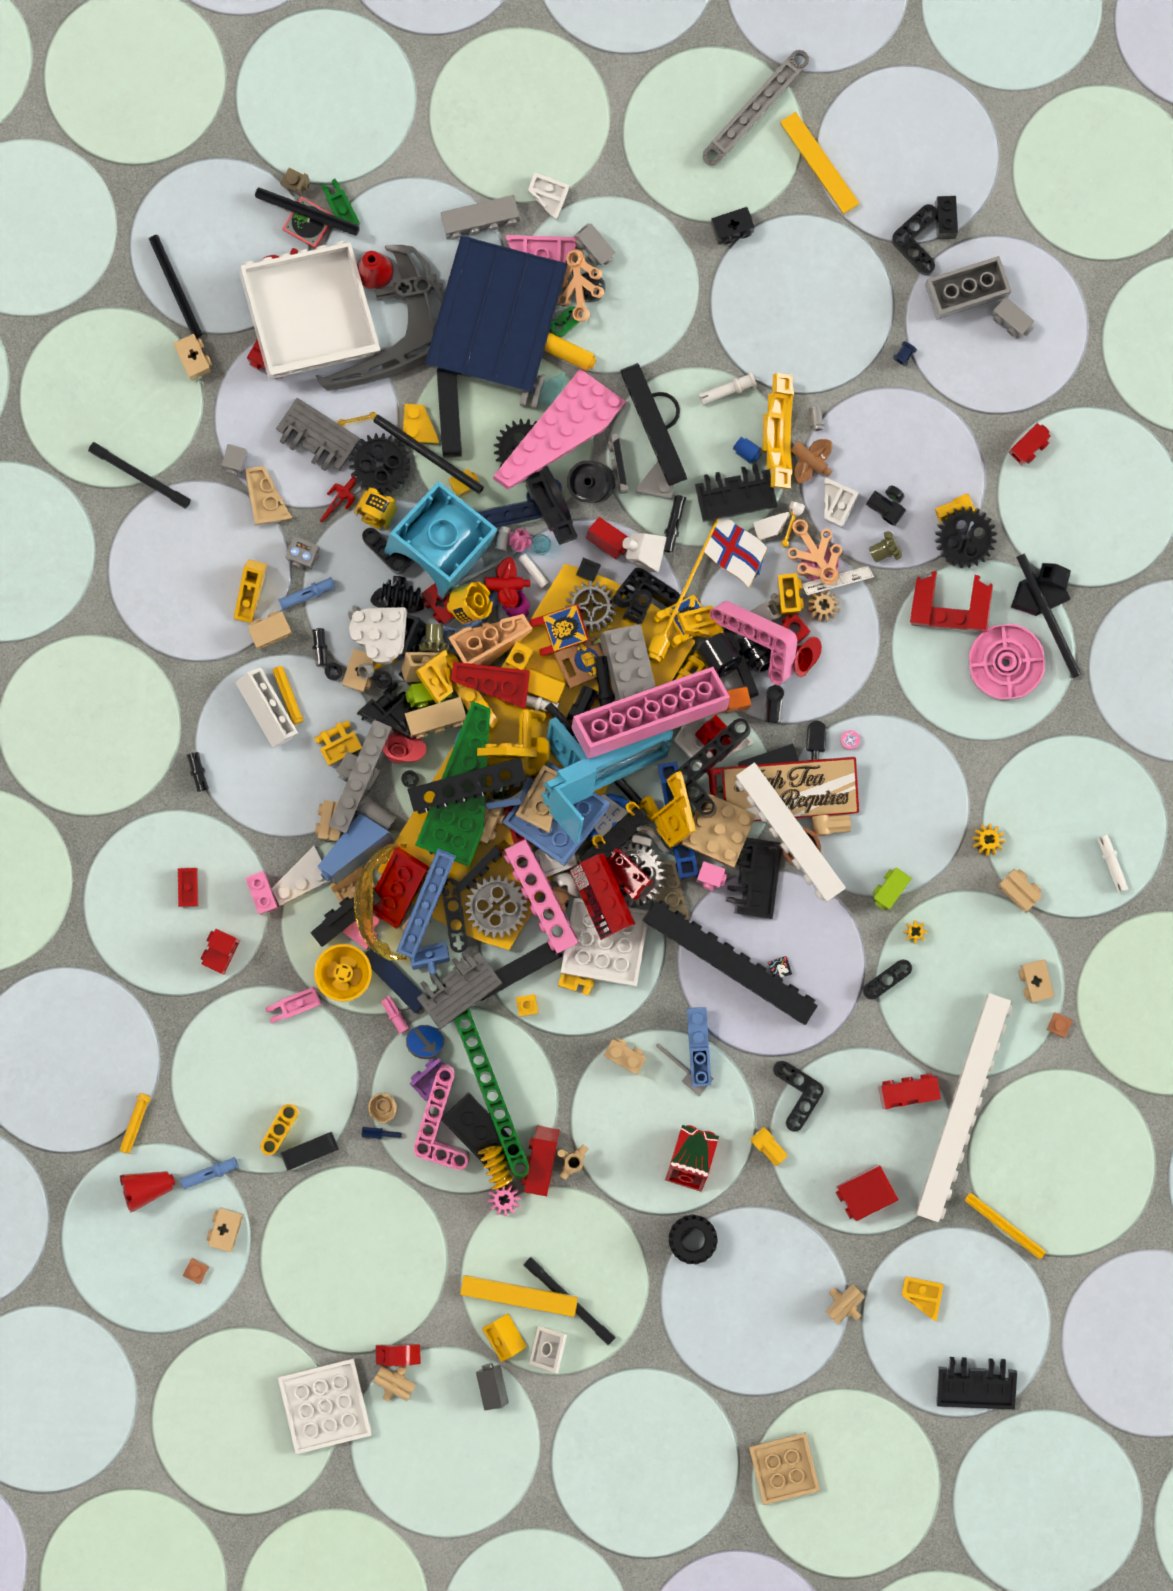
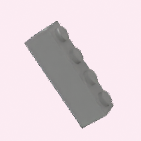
[441,195,520,240]

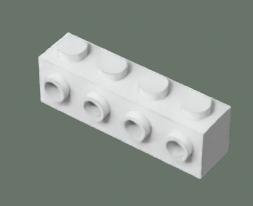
[235,667,298,748]

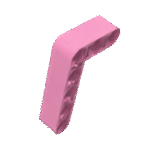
[710,601,797,685]
[414,1064,470,1170]

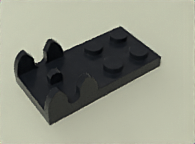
[441,1092,519,1171]

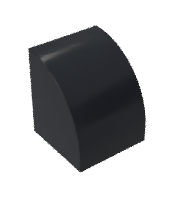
[1038,563,1071,589]

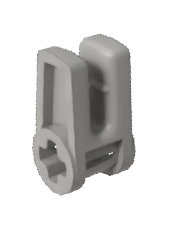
[520,374,545,409]

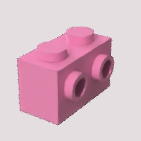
[696,861,727,891]

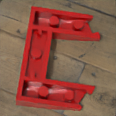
[910,571,993,632]

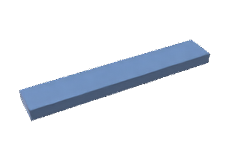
[396,848,456,959]

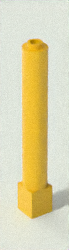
[544,333,597,371]

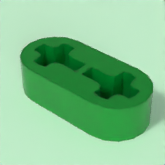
[551,306,582,337]

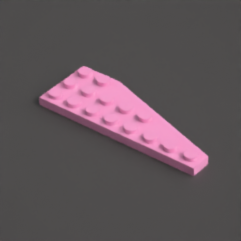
[493,369,626,490]

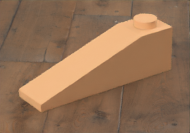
[448,614,533,666]

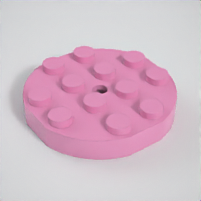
[968,624,1045,700]

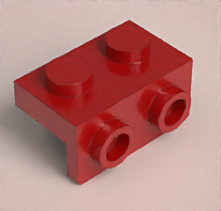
[695,715,742,762]

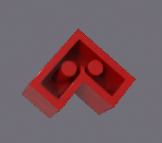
[201,929,241,975]

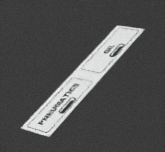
[802,566,874,595]

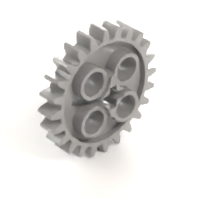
[610,844,666,906]
[465,875,528,938]

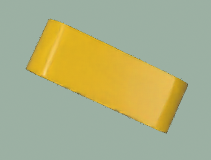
[260,1104,299,1155]

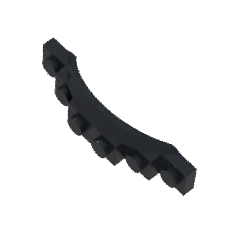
[512,441,578,545]

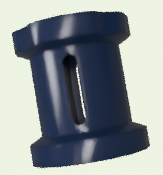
[893,341,917,366]

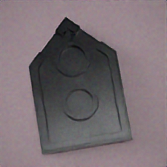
[1010,572,1070,616]

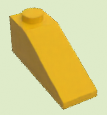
[233,559,267,623]

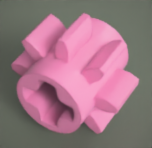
[508,528,532,552]

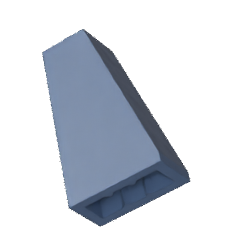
[317,813,394,884]

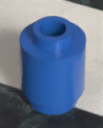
[733,437,762,464]

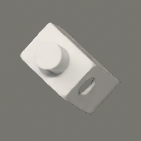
[623,533,667,572]

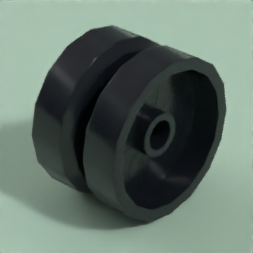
[567,461,615,503]

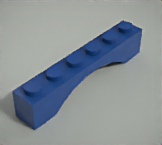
[658,761,699,879]

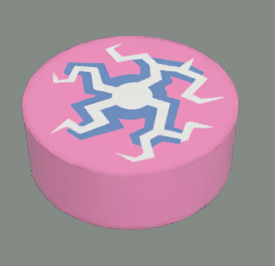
[840,730,860,750]

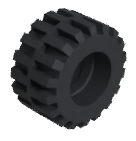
[669,1214,718,1265]

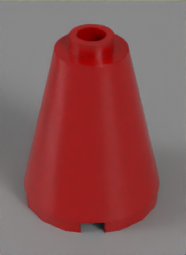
[357,251,394,289]
[119,1171,175,1213]

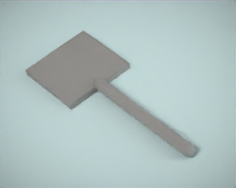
[656,1044,714,1096]

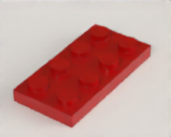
[369,847,430,929]

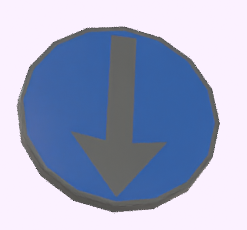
[406,1025,444,1059]

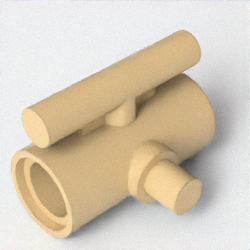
[558,1144,588,1180]
[825,1284,865,1325]
[373,1365,416,1401]

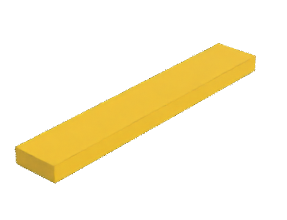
[780,112,859,215]
[460,1275,578,1317]

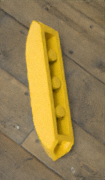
[446,653,499,730]

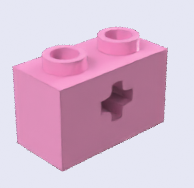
[246,871,279,915]

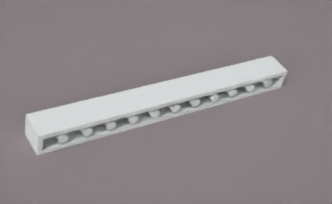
[915,993,1013,1222]

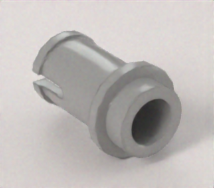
[809,406,825,431]

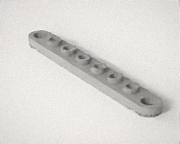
[703,49,809,166]

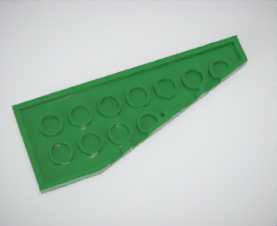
[415,701,490,867]

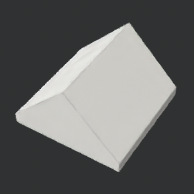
[529,1326,567,1373]

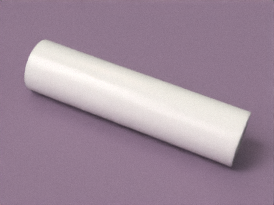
[518,553,549,589]

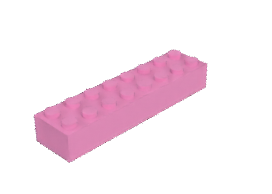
[572,667,730,759]

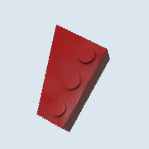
[878,1073,941,1109]
[522,1125,560,1197]

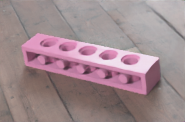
[504,839,579,954]

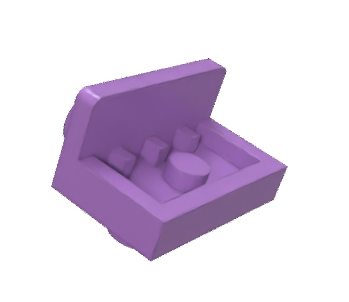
[409,1058,451,1101]

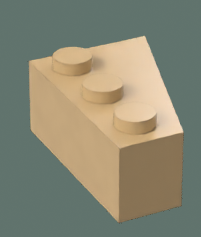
[405,697,466,739]

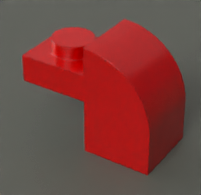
[376,1344,421,1366]

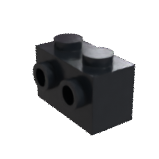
[399,614,427,657]

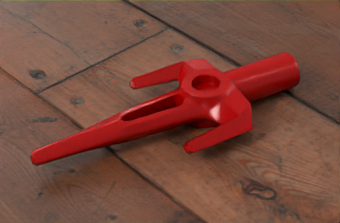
[320,477,356,522]

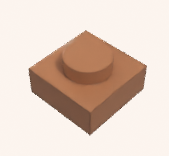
[1046,1012,1073,1038]
[182,1258,209,1285]

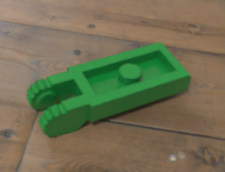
[321,179,360,233]

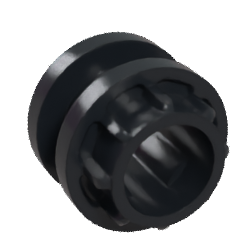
[739,637,771,673]

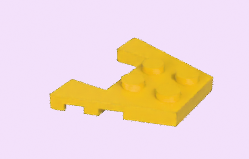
[637,771,696,848]

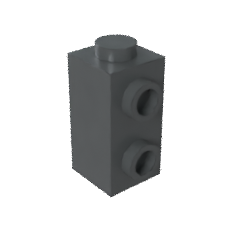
[476,1363,509,1411]

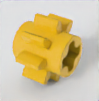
[903,920,928,944]

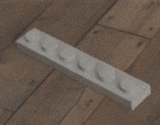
[328,720,392,834]

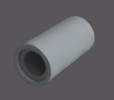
[356,796,397,831]

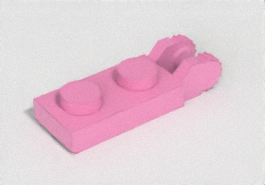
[265,987,322,1023]

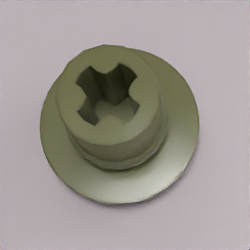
[869,531,902,563]
[419,624,449,652]

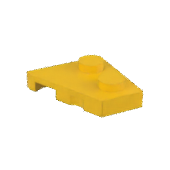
[403,404,439,445]
[677,605,724,639]
[415,650,453,703]
[901,1276,944,1321]

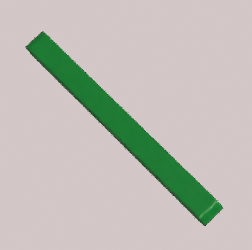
[443,984,529,1179]

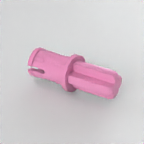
[381,996,410,1034]

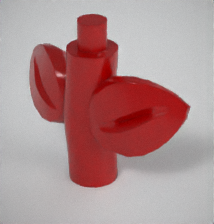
[484,556,531,608]

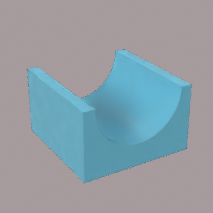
[384,481,497,599]

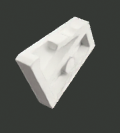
[528,173,570,220]

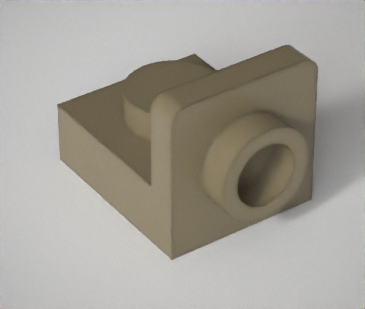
[280,168,310,196]

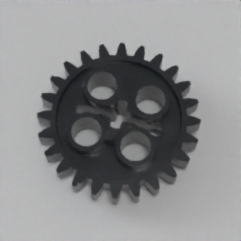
[494,419,549,468]
[349,433,410,495]
[935,506,997,568]

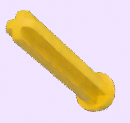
[273,666,304,725]
[120,1093,151,1154]

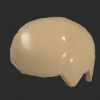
[368,1093,397,1123]

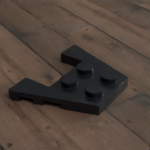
[359,671,435,741]

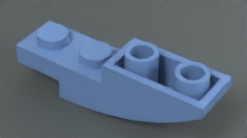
[687,1007,711,1087]

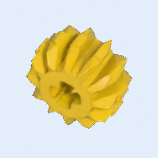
[972,823,1005,856]

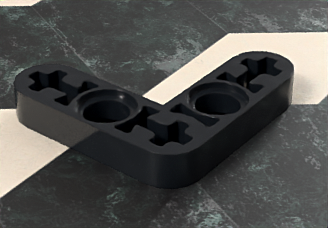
[892,204,937,276]
[613,568,680,608]
[773,1061,824,1132]

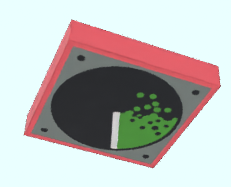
[282,197,334,249]

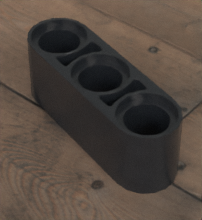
[280,1132,339,1171]

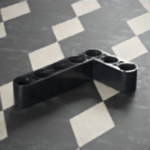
[362,528,415,574]
[674,718,751,818]

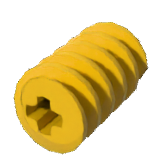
[478,1146,513,1189]

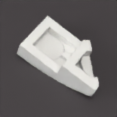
[753,512,790,541]

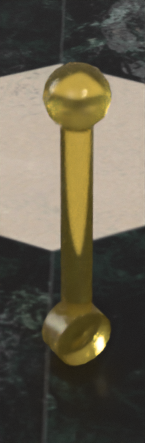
[338,412,377,426]

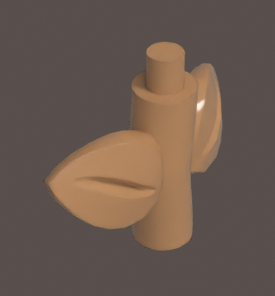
[791,439,832,484]

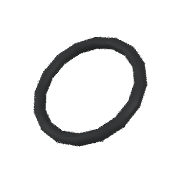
[652,392,680,429]

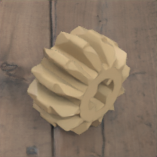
[808,590,840,622]

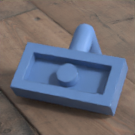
[410,941,450,985]

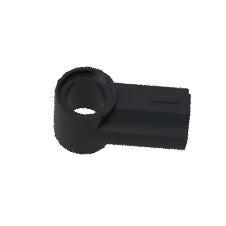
[865,491,906,526]
[567,685,598,722]
[764,685,784,723]

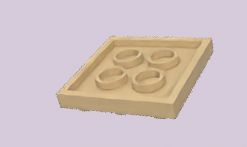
[680,792,756,868]
[749,1432,820,1505]

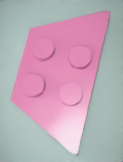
[506,235,577,264]

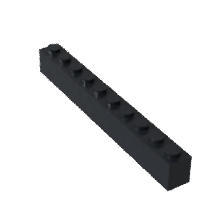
[642,900,818,1025]

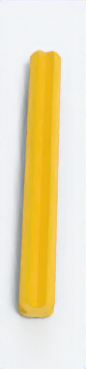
[965,1193,1046,1259]

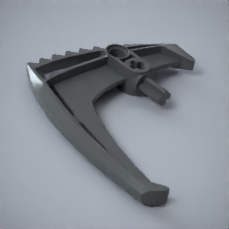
[316,245,445,391]

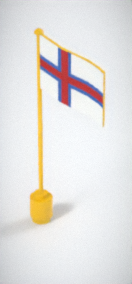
[647,517,767,664]

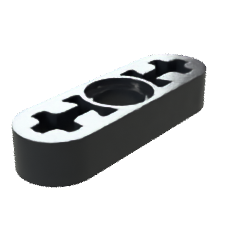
[863,959,912,1000]

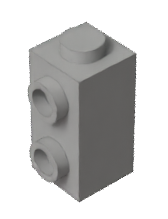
[573,223,616,265]
[991,296,1034,339]

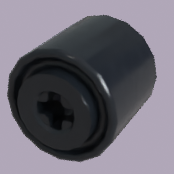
[697,633,742,678]

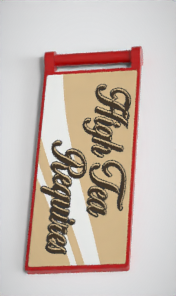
[706,757,859,822]

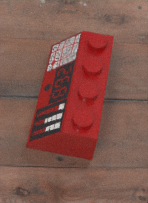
[569,854,635,940]

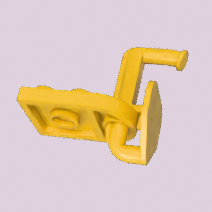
[477,709,550,777]

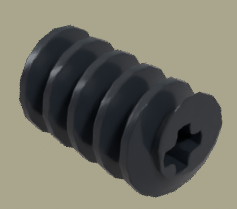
[379,579,421,610]

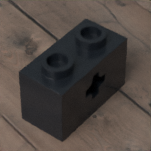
[935,196,958,239]
[711,207,755,245]

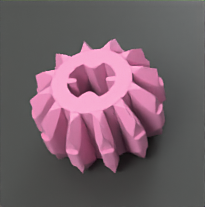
[488,1184,521,1216]

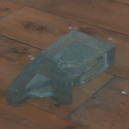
[538,371,566,406]

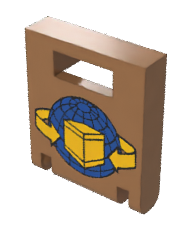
[554,636,604,690]

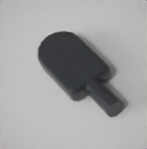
[806,720,826,760]

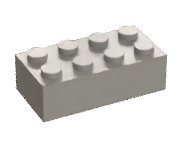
[925,256,1011,320]
[599,624,656,701]

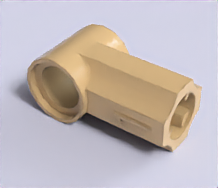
[812,815,851,836]

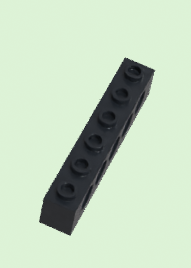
[407,757,526,814]

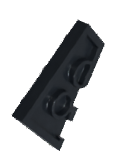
[456,840,510,891]

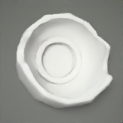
[551,871,579,897]

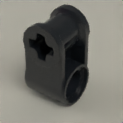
[622,589,652,625]

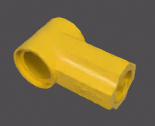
[935,493,975,524]
[749,1126,788,1166]

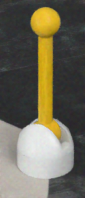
[781,501,805,547]

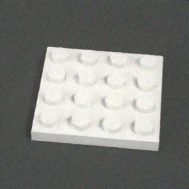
[561,898,648,987]
[278,1358,372,1454]

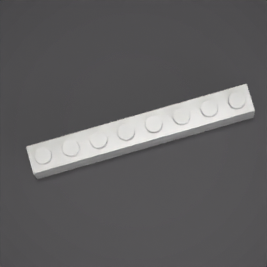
[734,762,846,903]

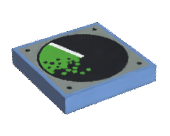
[485,775,533,809]

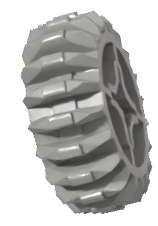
[565,581,617,633]

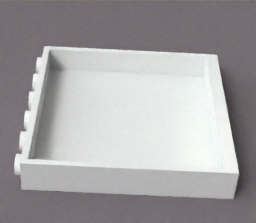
[239,241,380,380]

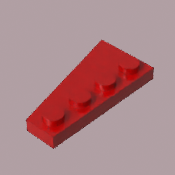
[451,662,530,709]

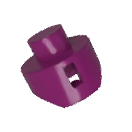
[502,590,531,617]

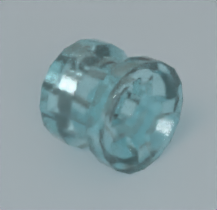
[532,534,551,555]

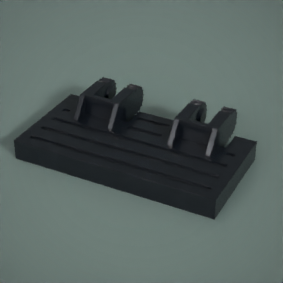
[695,464,778,522]
[726,837,782,919]
[936,1357,1017,1410]

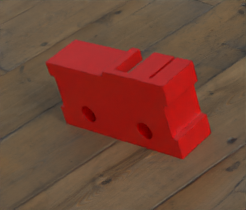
[607,848,653,900]

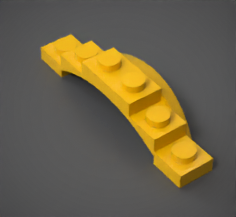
[762,373,794,489]

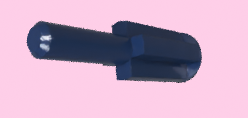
[361,1126,402,1139]

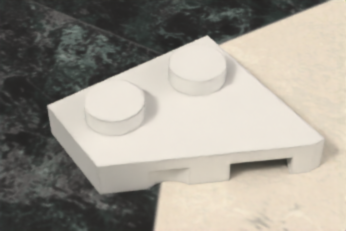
[824,478,859,528]

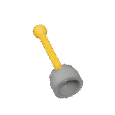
[358,658,397,680]

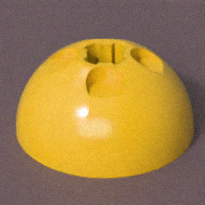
[314,944,372,1002]

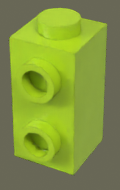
[406,683,452,709]
[873,867,912,911]

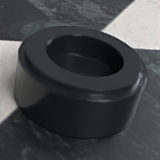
[885,485,905,503]

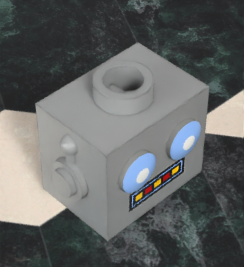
[285,536,320,570]

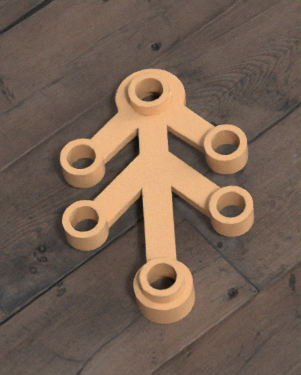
[558,249,604,322]
[788,519,842,585]

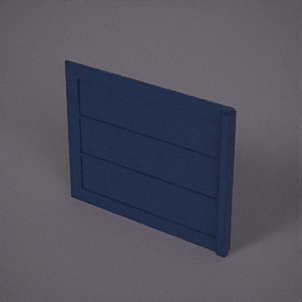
[425,236,568,394]

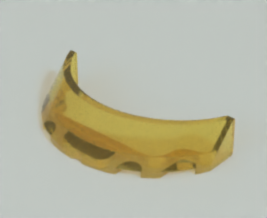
[354,843,407,961]

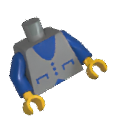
[588,793,640,849]

